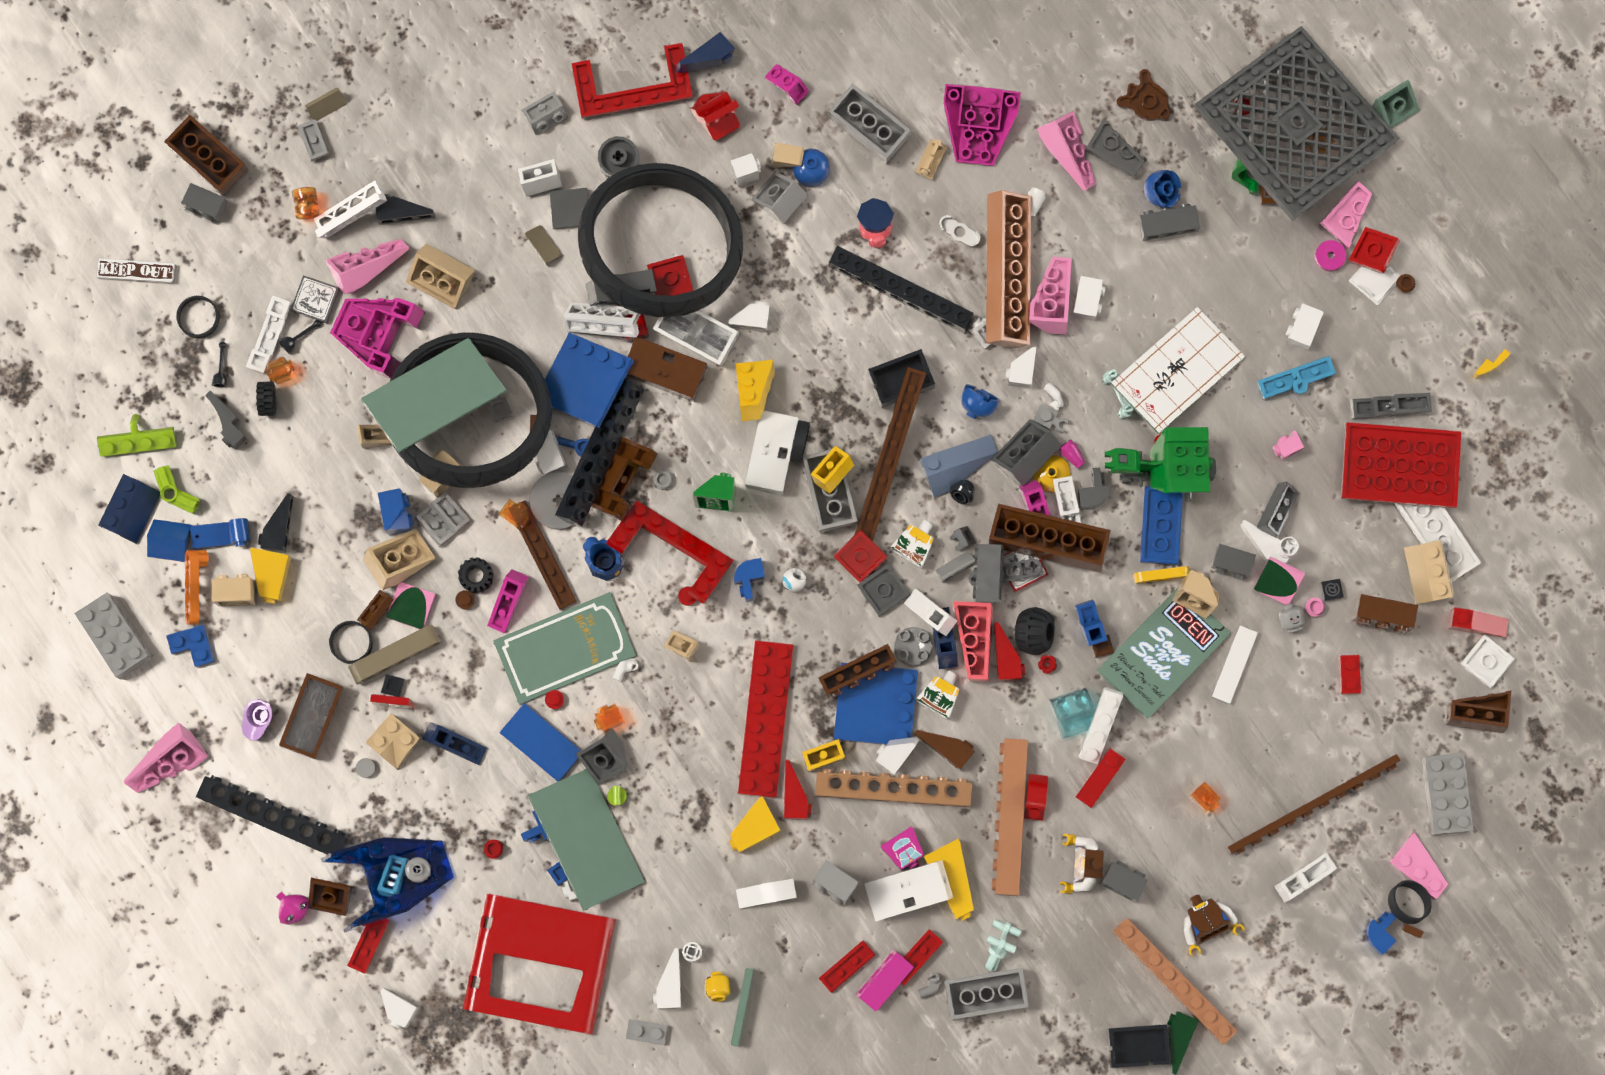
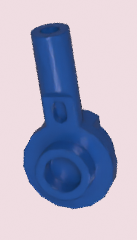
[557,436,589,457]

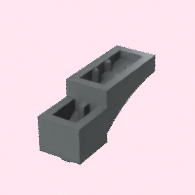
[205,390,247,449]

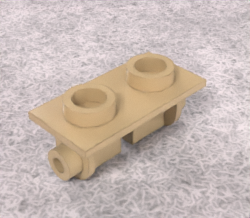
[915,139,948,180]

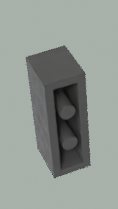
[1138,204,1200,241]
[973,544,1004,604]

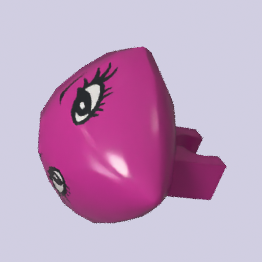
[276,891,309,925]

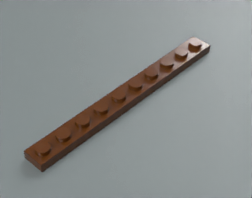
[854,367,926,541]
[1226,754,1401,856]

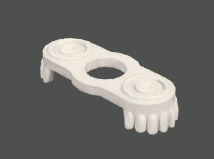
[939,215,981,247]

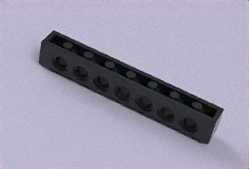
[829,245,973,334]
[555,379,644,527]
[196,775,348,860]

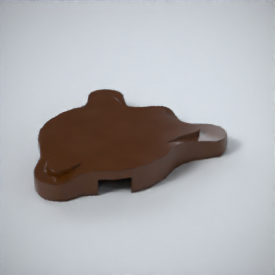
[1116,69,1171,121]

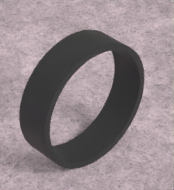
[176,295,220,339]
[790,420,810,463]
[329,621,373,664]
[1388,880,1432,924]

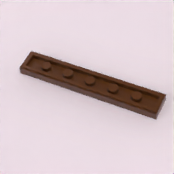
[508,500,577,610]

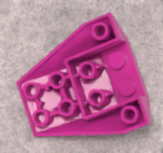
[943,84,1021,166]

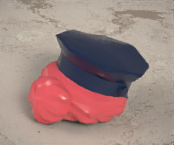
[857,198,894,249]

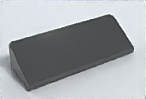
[1257,481,1299,538]

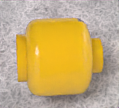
[704,971,731,1002]

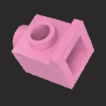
[1272,430,1304,460]

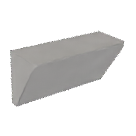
[935,552,976,582]

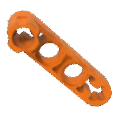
[185,550,209,625]

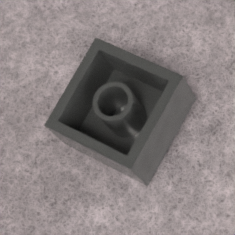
[1100,861,1148,902]

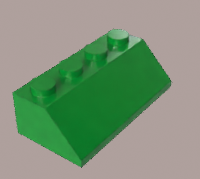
[693,473,736,512]

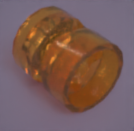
[292,187,320,219]

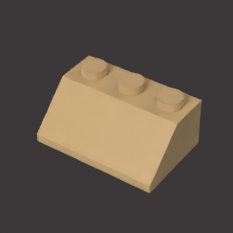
[406,243,475,309]
[1404,540,1454,604]

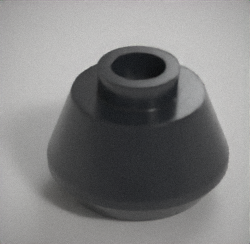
[950,480,975,504]

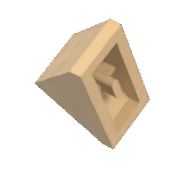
[771,142,804,168]
[357,425,392,449]
[664,630,699,662]

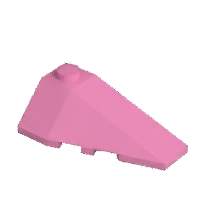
[1037,111,1096,191]
[326,239,409,294]
[1029,257,1072,334]
[124,723,208,793]

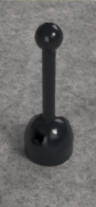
[279,320,321,353]
[212,342,227,388]

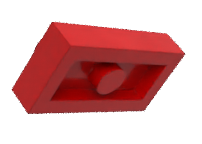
[1339,655,1361,694]

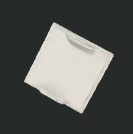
[1349,265,1400,306]

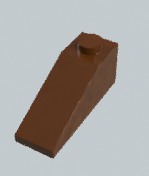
[914,730,975,771]

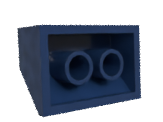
[98,474,161,544]

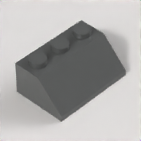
[991,419,1062,486]

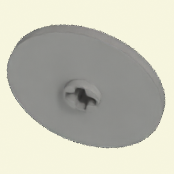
[529,472,573,529]

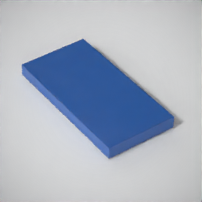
[1140,486,1183,565]
[499,703,580,782]

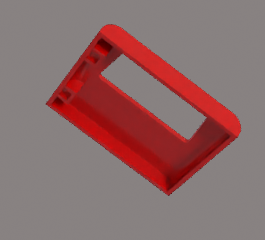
[462,894,616,1035]

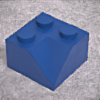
[378,488,414,536]

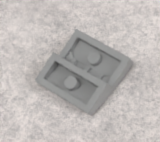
[415,492,470,547]

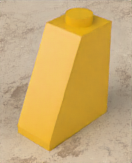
[250,547,291,604]
[729,796,781,853]

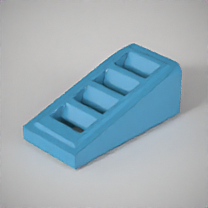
[377,854,409,899]

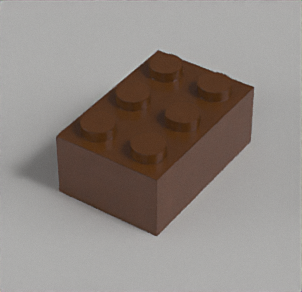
[1351,594,1418,635]

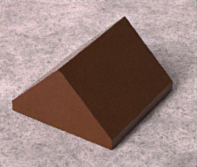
[308,877,353,916]

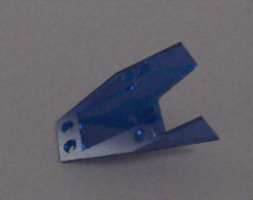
[321,837,454,933]

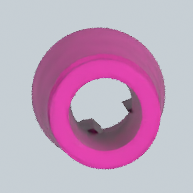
[1059,439,1086,469]

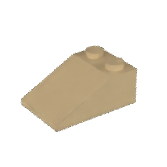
[363,528,435,591]

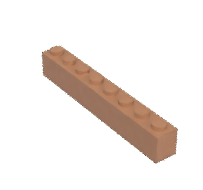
[991,738,1028,896]
[1111,918,1237,1045]

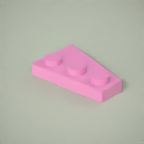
[1320,181,1372,249]
[1389,832,1448,900]

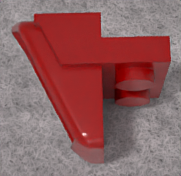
[690,91,740,140]

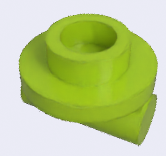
[607,786,627,806]

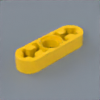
[1133,566,1189,584]

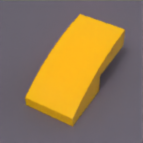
[1472,349,1511,379]

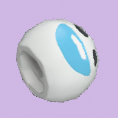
[782,568,806,592]

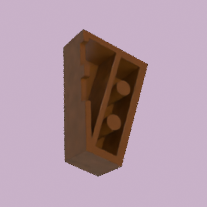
[1446,690,1512,733]

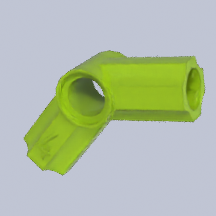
[153,465,200,514]

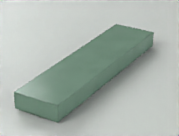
[731,968,754,1047]

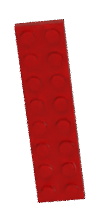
[738,640,793,798]

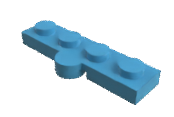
[1257,356,1336,400]

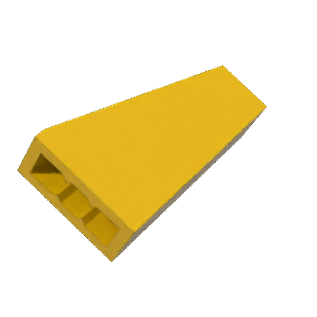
[923,839,974,921]

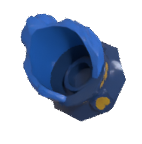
[583,537,625,581]

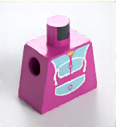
[880,826,924,870]

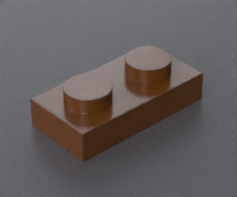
[357,590,394,630]

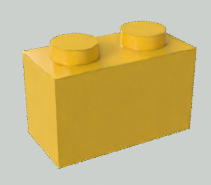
[811,446,854,494]
[802,739,845,772]

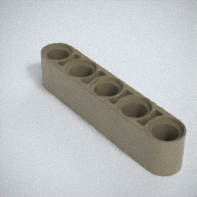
[348,625,441,685]

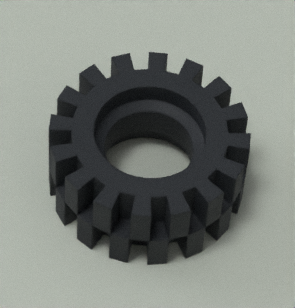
[256,381,277,416]
[458,557,494,593]

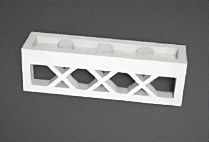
[314,181,387,239]
[563,302,640,338]

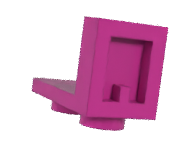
[765,64,809,105]

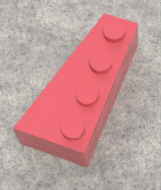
[953,601,993,682]

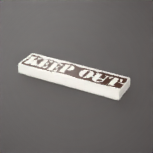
[97,259,175,283]

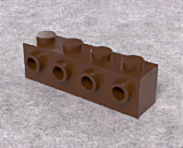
[818,644,897,698]

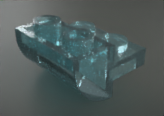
[1049,687,1095,739]

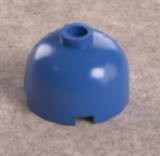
[792,148,830,187]
[1144,170,1181,207]
[961,384,1000,419]

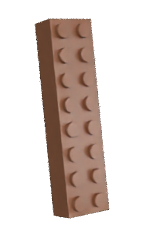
[986,190,1031,348]

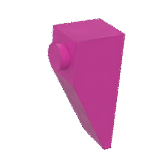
[1019,480,1051,516]
[487,569,529,633]

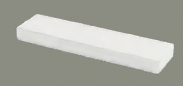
[1212,626,1258,704]

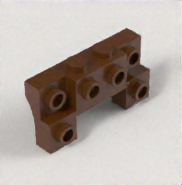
[591,437,658,521]

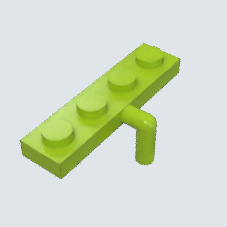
[97,414,177,457]

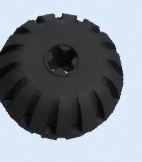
[1015,607,1055,655]

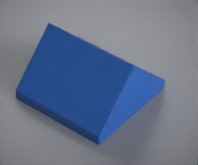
[147,519,192,562]

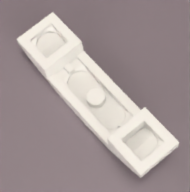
[246,295,291,373]

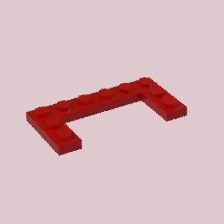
[571,43,693,119]
[606,500,734,604]

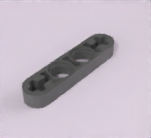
[968,559,1043,587]

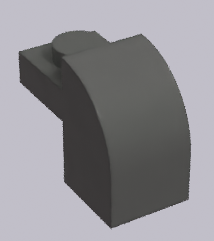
[1078,467,1110,510]

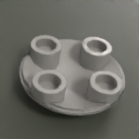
[894,627,933,665]

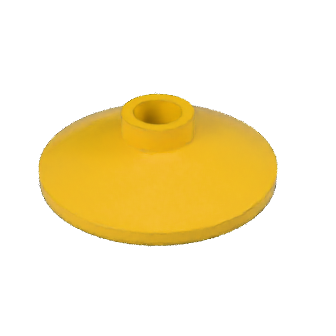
[1032,455,1071,493]

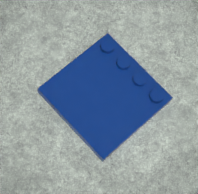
[545,332,634,428]
[834,662,918,745]

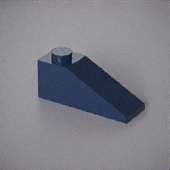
[675,32,735,73]
[932,607,958,669]
[422,722,487,765]

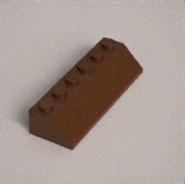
[989,503,1111,573]

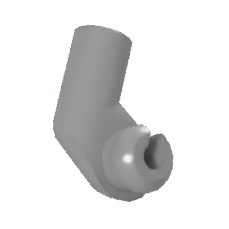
[918,973,942,999]

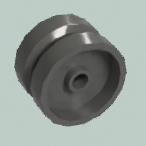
[598,136,640,178]

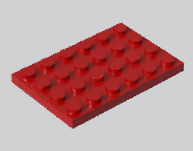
[1341,422,1462,508]

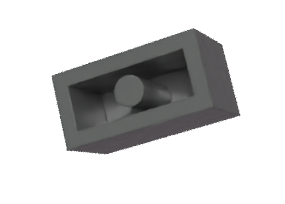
[181,183,228,222]
[1211,544,1256,581]

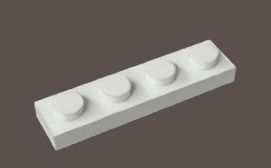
[1079,687,1123,764]

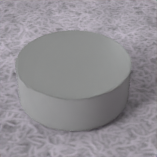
[653,470,673,490]
[356,758,376,778]

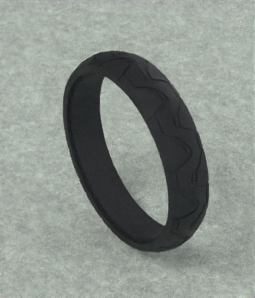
[578,163,743,317]
[390,332,552,488]

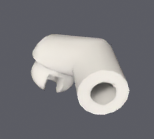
[1044,382,1064,411]
[612,659,638,682]

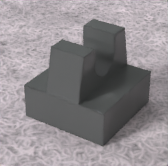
[950,526,976,551]

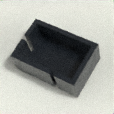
[868,349,935,408]
[1107,1024,1171,1068]

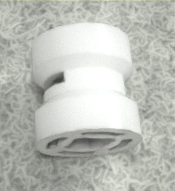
[1277,537,1299,558]
[682,942,702,962]

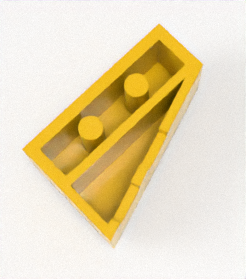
[735,359,775,421]

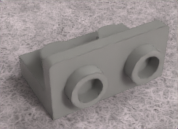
[521,92,568,135]

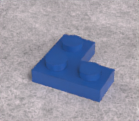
[166,625,214,667]

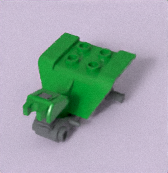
[1104,427,1216,502]

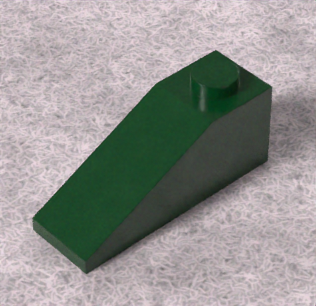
[1167,1011,1199,1075]

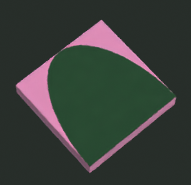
[1254,556,1305,605]
[386,582,436,629]

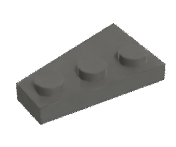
[1085,118,1144,178]

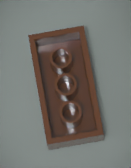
[164,115,248,196]

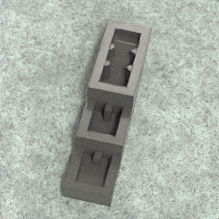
[1350,393,1432,419]

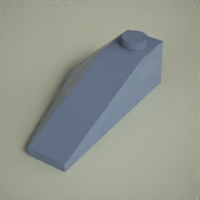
[920,435,998,498]

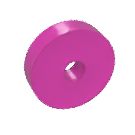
[1315,240,1346,271]

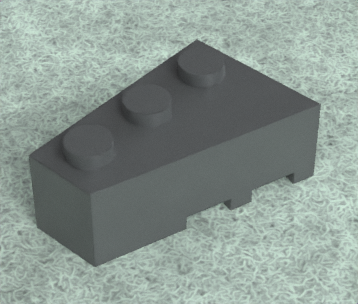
[585,269,656,306]

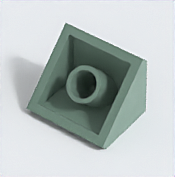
[1372,80,1420,128]

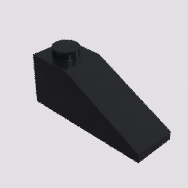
[376,194,436,225]
[258,493,294,553]

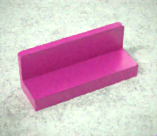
[855,950,913,1011]

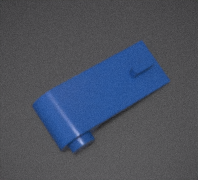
[190,518,250,549]

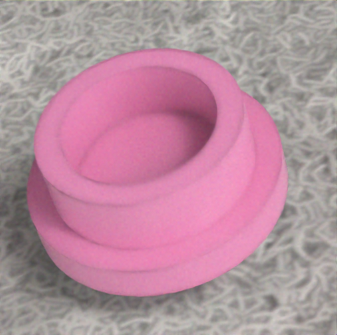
[1305,598,1325,617]

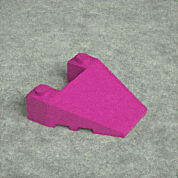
[330,298,425,379]

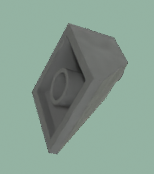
[576,728,627,785]

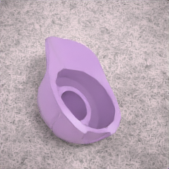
[242,699,273,741]

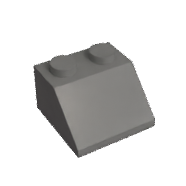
[751,171,808,223]

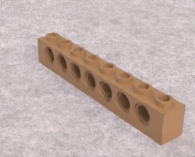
[815,769,972,807]

